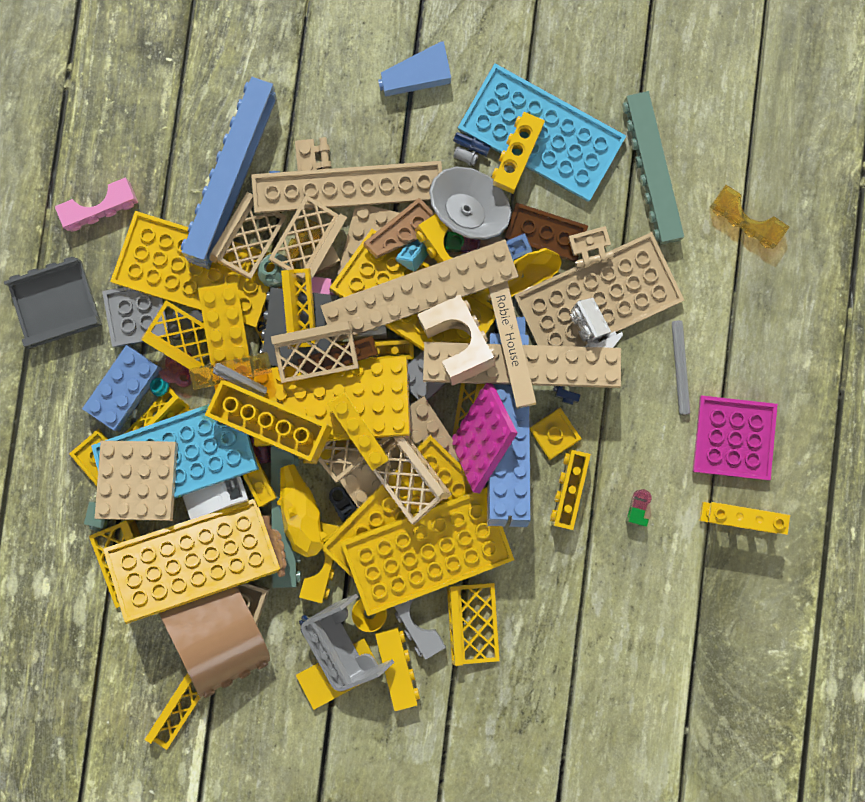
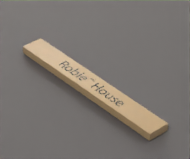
[489,281,536,409]

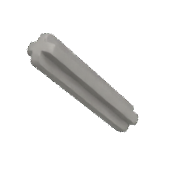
[213,363,267,397]

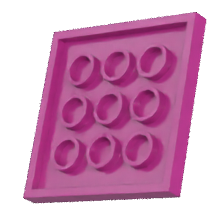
[452,383,518,493]
[692,395,778,480]

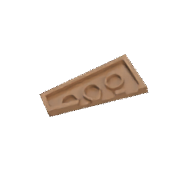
[363,198,435,259]

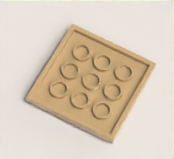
[95,441,178,521]

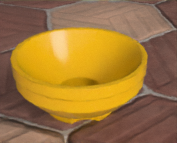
[352,599,387,632]

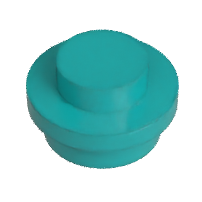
[150,378,169,396]

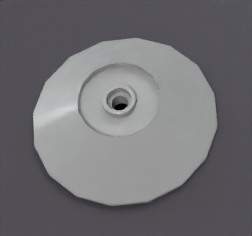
[429,167,511,240]

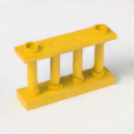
[699,502,790,535]

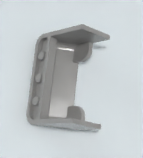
[301,594,394,691]

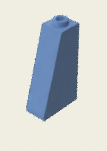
[378,41,451,97]

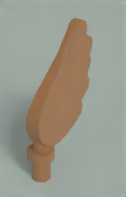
[262,516,287,577]

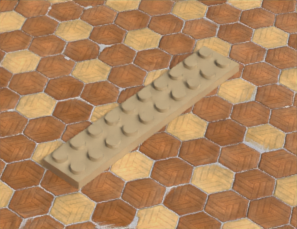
[251,161,442,214]
[321,240,518,342]
[423,342,621,388]

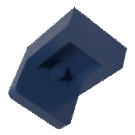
[553,386,581,405]

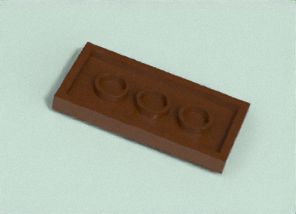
[504,202,588,262]

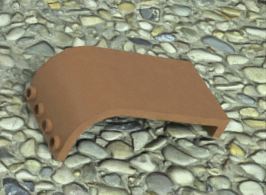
[159,586,271,698]

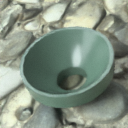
[258,253,290,288]

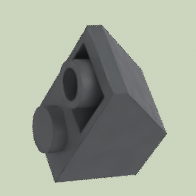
[167,311,204,340]

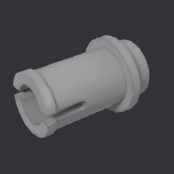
[453,146,479,166]

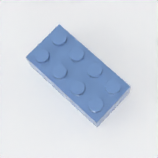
[82,345,163,431]

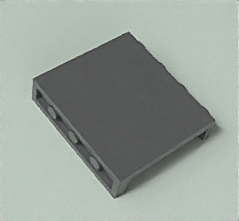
[4,257,102,349]
[259,287,341,367]

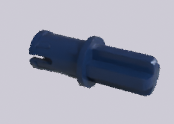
[453,132,491,157]

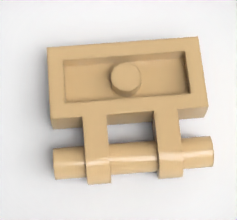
[295,137,331,171]
[568,226,614,268]

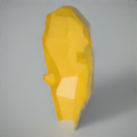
[476,248,562,301]
[277,464,327,557]

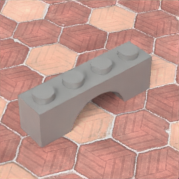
[394,599,446,660]

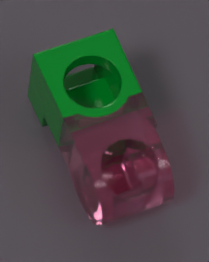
[444,231,481,253]
[626,489,652,527]

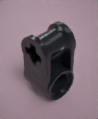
[329,486,357,523]

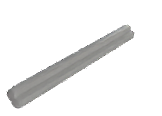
[672,320,690,415]

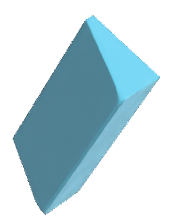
[395,240,429,272]

